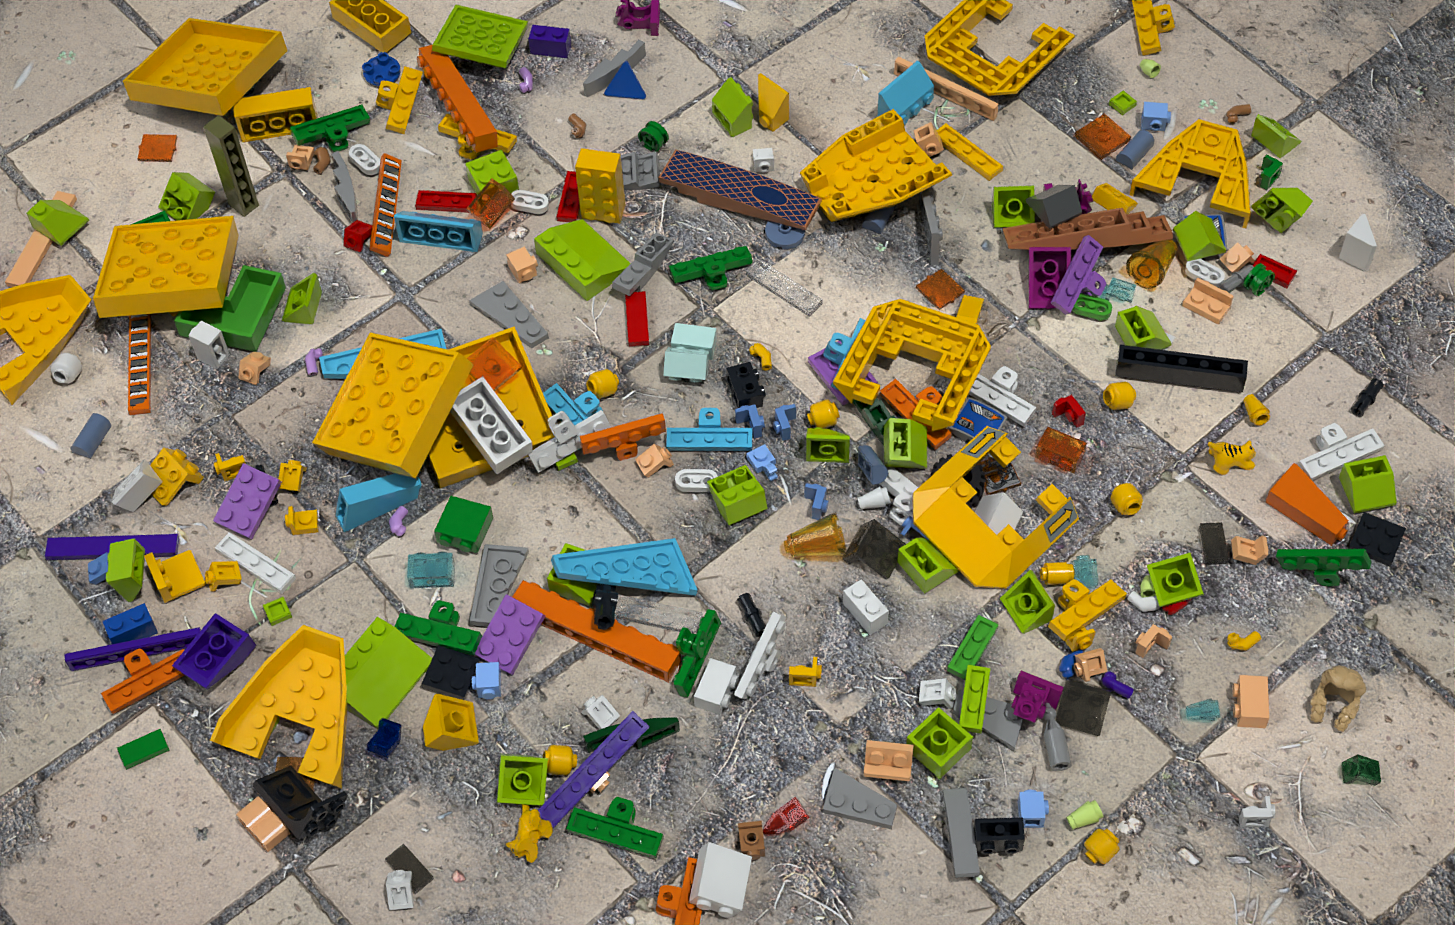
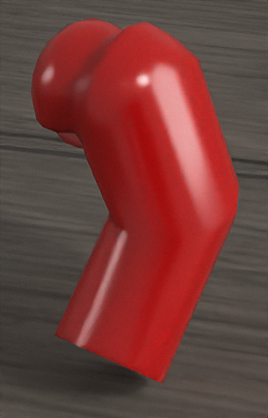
[1162,598,1192,615]

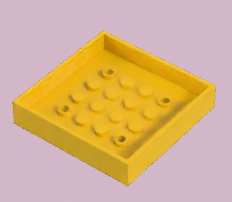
[123,18,287,116]
[93,216,239,318]
[427,326,555,489]
[312,332,473,479]

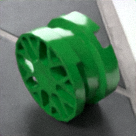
[638,121,669,152]
[1243,263,1275,296]

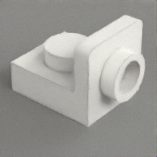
[753,148,774,173]
[919,678,957,709]
[581,695,620,729]
[1239,796,1275,827]
[386,870,414,910]

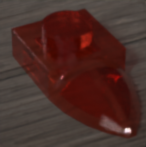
[763,797,810,835]

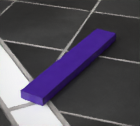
[45,534,179,560]
[64,627,201,671]
[538,711,649,828]

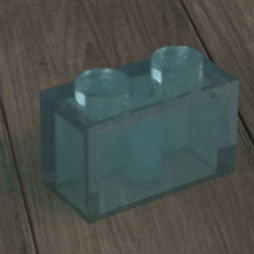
[407,552,455,589]

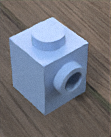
[1141,102,1171,131]
[472,662,501,699]
[1018,789,1049,828]

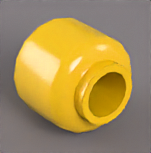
[586,369,619,399]
[1103,382,1136,410]
[807,399,840,429]
[1110,483,1143,515]
[542,745,577,776]
[1084,828,1120,864]

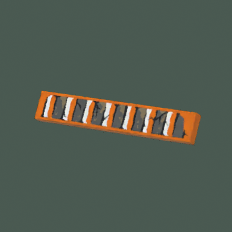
[370,153,402,257]
[128,314,151,415]

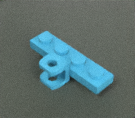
[823,318,866,390]
[543,383,603,454]
[666,408,752,451]

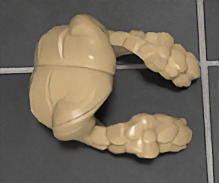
[1310,665,1366,732]

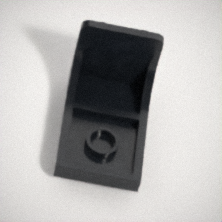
[253,765,348,840]

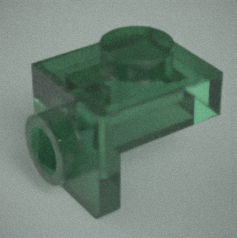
[1341,754,1381,786]

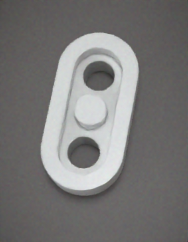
[349,144,380,175]
[510,190,549,214]
[1185,259,1225,288]
[675,469,718,492]

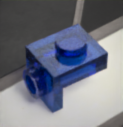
[367,718,402,758]

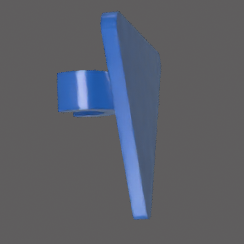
[604,61,646,99]

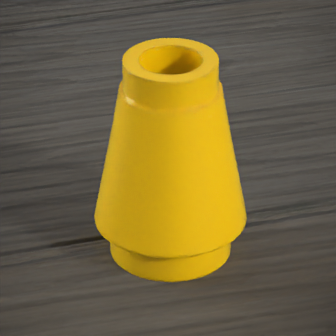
[1243,394,1270,426]

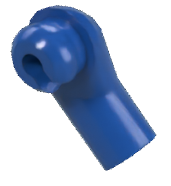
[1059,649,1084,678]

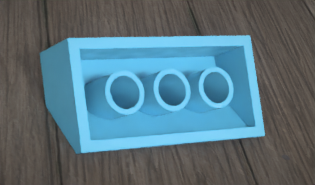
[394,211,483,252]

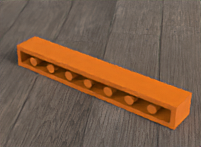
[417,45,498,153]
[512,580,681,683]

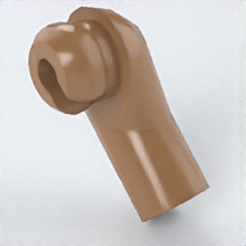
[1226,104,1251,123]
[568,113,587,138]
[313,147,331,174]

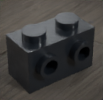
[726,362,766,408]
[973,817,1025,855]

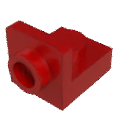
[343,220,373,252]
[1052,394,1086,428]

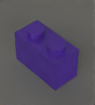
[528,25,571,58]

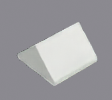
[1339,214,1377,272]
[112,459,162,512]
[975,493,1023,535]

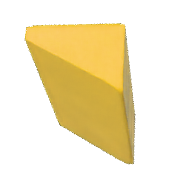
[1092,183,1138,214]

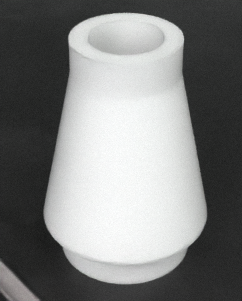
[857,486,891,510]

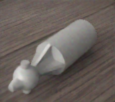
[1043,703,1072,771]

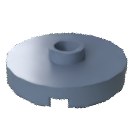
[765,221,805,249]

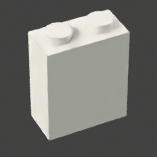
[689,842,752,918]

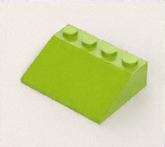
[534,219,631,301]
[345,616,432,730]

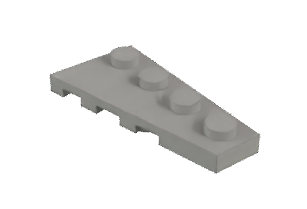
[919,189,943,266]
[469,281,549,348]
[470,544,529,627]

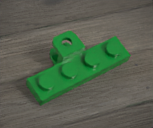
[290,104,370,152]
[669,246,753,290]
[1276,549,1371,586]
[394,600,482,655]
[674,609,721,698]
[566,797,664,858]

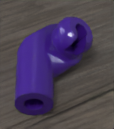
[1102,671,1134,699]

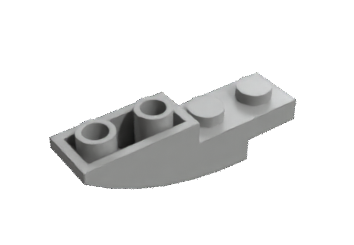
[612,232,674,296]

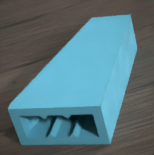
[335,473,421,532]

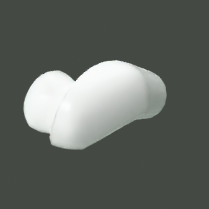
[1127,591,1160,612]

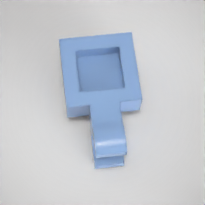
[746,444,778,481]

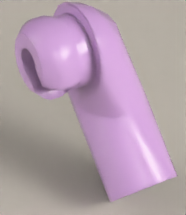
[519,67,533,93]
[305,348,323,376]
[389,506,408,536]

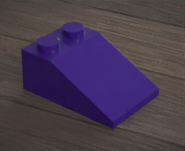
[172,613,257,689]

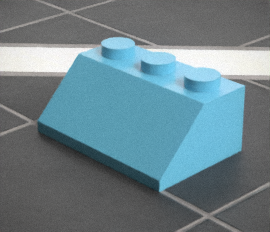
[877,61,934,125]

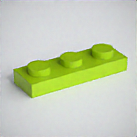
[959,665,990,734]

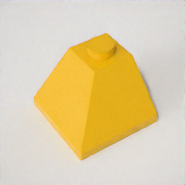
[758,73,789,132]
[423,694,479,751]

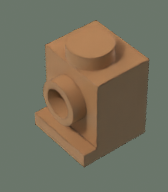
[738,821,765,860]

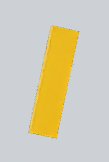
[936,123,1003,181]

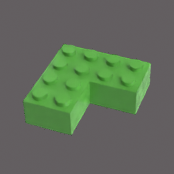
[174,265,286,352]

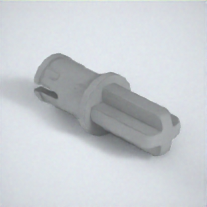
[1220,265,1254,293]

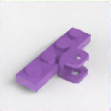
[1051,235,1107,315]

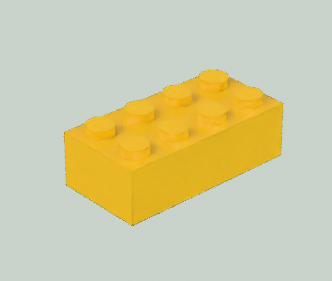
[329,0,411,53]
[233,87,318,143]
[575,148,626,224]

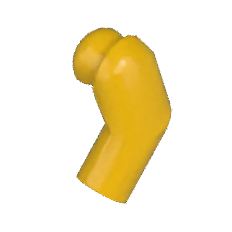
[749,343,772,371]
[1227,631,1261,651]

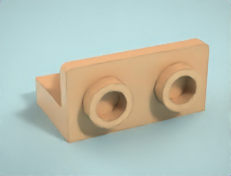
[1182,278,1234,325]
[864,740,914,781]

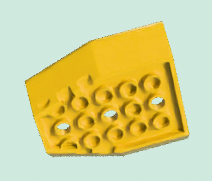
[800,109,952,222]

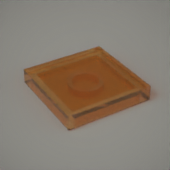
[1075,113,1131,160]
[467,337,522,391]

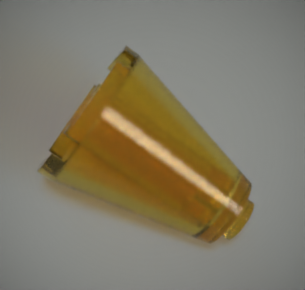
[1126,239,1177,289]
[784,513,846,557]

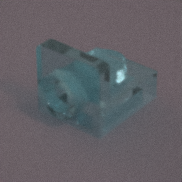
[1102,277,1136,303]
[1071,555,1098,587]

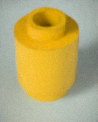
[1040,562,1074,585]

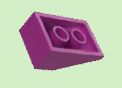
[1028,247,1071,309]

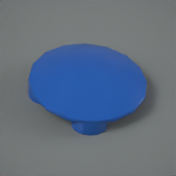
[362,52,401,86]

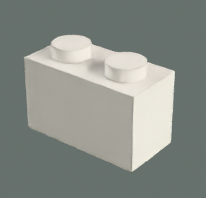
[188,321,230,369]
[843,579,889,635]
[694,658,739,715]

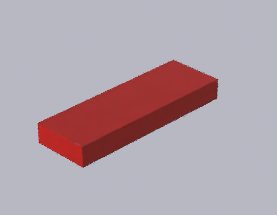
[557,171,580,222]
[415,190,478,213]
[625,291,649,347]

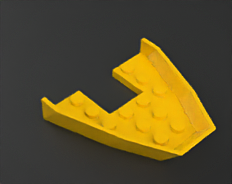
[1129,119,1251,229]
[0,275,92,405]
[210,625,347,789]

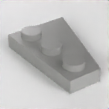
[953,690,1023,752]
[823,768,897,829]

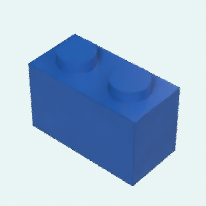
[102,603,158,644]

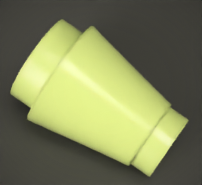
[1066,800,1104,830]

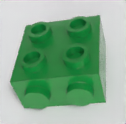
[434,496,494,554]

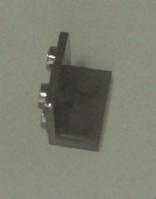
[842,519,906,579]
[1055,678,1112,736]

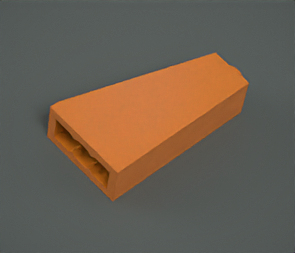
[1266,463,1349,546]

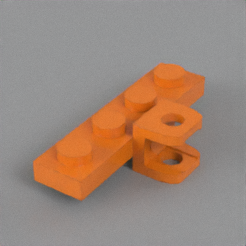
[879,378,952,450]
[580,413,666,461]
[101,649,185,715]
[655,857,702,925]

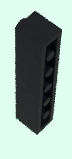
[1115,345,1248,392]

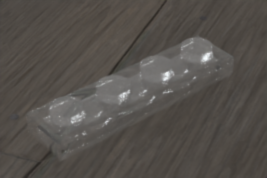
[746,259,823,317]
[615,595,703,634]

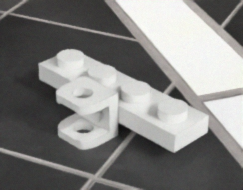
[969,366,1036,427]
[528,410,611,473]
[1298,423,1385,481]
[879,467,919,525]
[734,612,786,699]

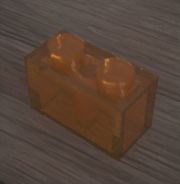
[467,178,515,229]
[1035,426,1087,474]

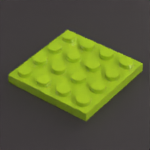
[432,5,528,68]

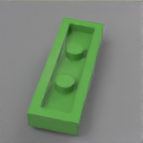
[947,615,999,680]

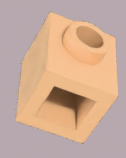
[913,122,944,157]
[506,246,538,283]

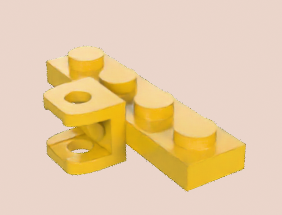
[1132,0,1175,56]
[376,66,423,134]
[438,114,517,160]
[1048,579,1127,641]

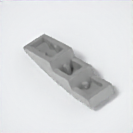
[583,39,646,97]
[331,151,358,222]
[943,788,980,878]

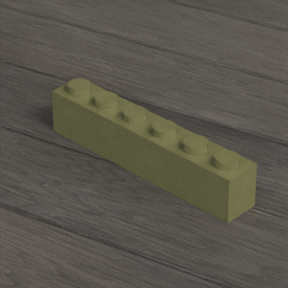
[203,115,259,217]

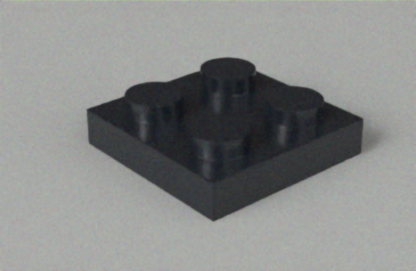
[1348,512,1406,567]
[422,645,481,700]

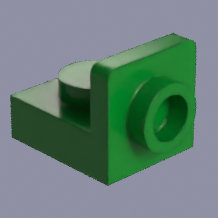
[1260,154,1283,191]

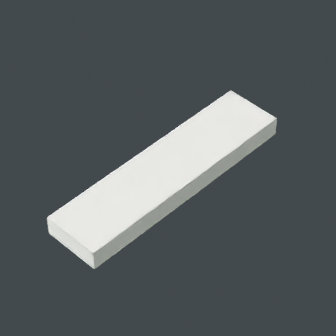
[215,532,296,594]

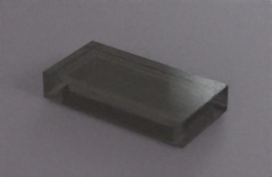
[1199,522,1229,565]
[385,843,434,894]

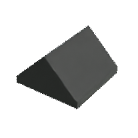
[1026,185,1082,229]

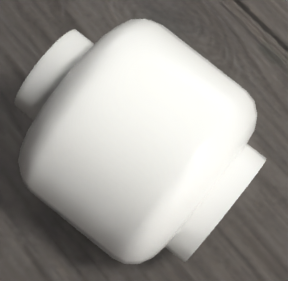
[50,353,82,384]

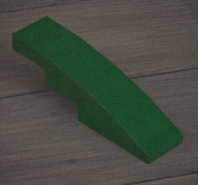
[853,397,896,446]
[583,717,680,753]

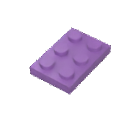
[808,341,878,406]
[213,463,282,539]
[475,594,546,675]

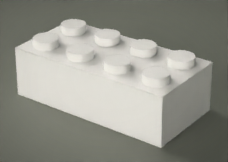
[450,376,533,474]

